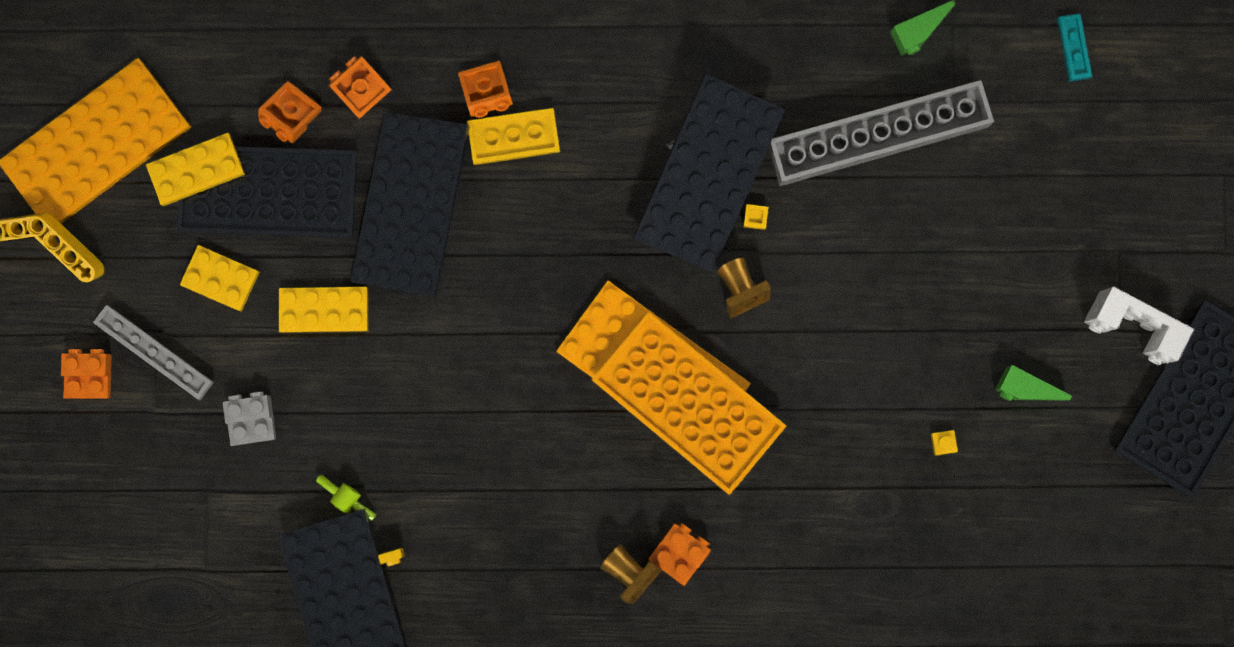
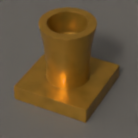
[717,258,771,318]
[601,545,662,604]

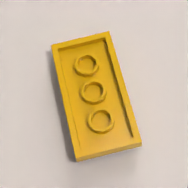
[467,108,560,165]
[146,133,245,206]
[279,287,368,333]

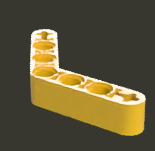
[0,213,104,282]

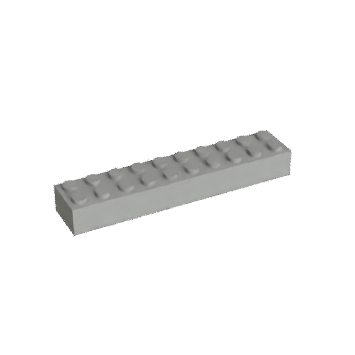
[768,80,994,186]

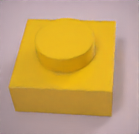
[743,204,768,230]
[931,430,958,455]
[378,548,405,566]

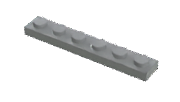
[93,305,214,400]

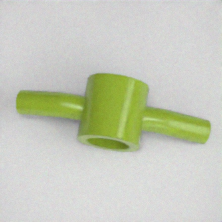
[316,475,376,521]

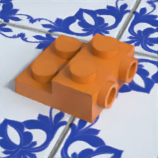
[329,56,392,119]
[458,61,513,118]
[258,81,322,143]
[61,349,112,399]
[648,523,711,586]

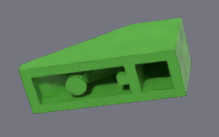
[890,0,955,55]
[995,365,1072,401]

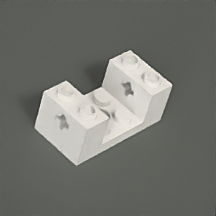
[1084,287,1194,365]

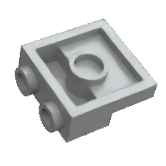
[223,392,276,446]

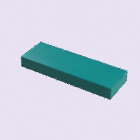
[1057,14,1092,81]

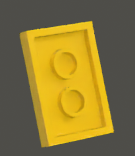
[180,245,260,312]

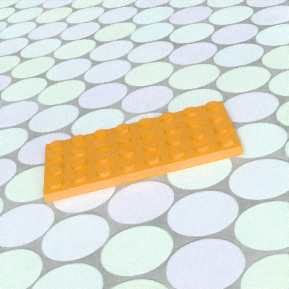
[0,58,191,224]
[556,281,751,391]
[592,312,786,495]

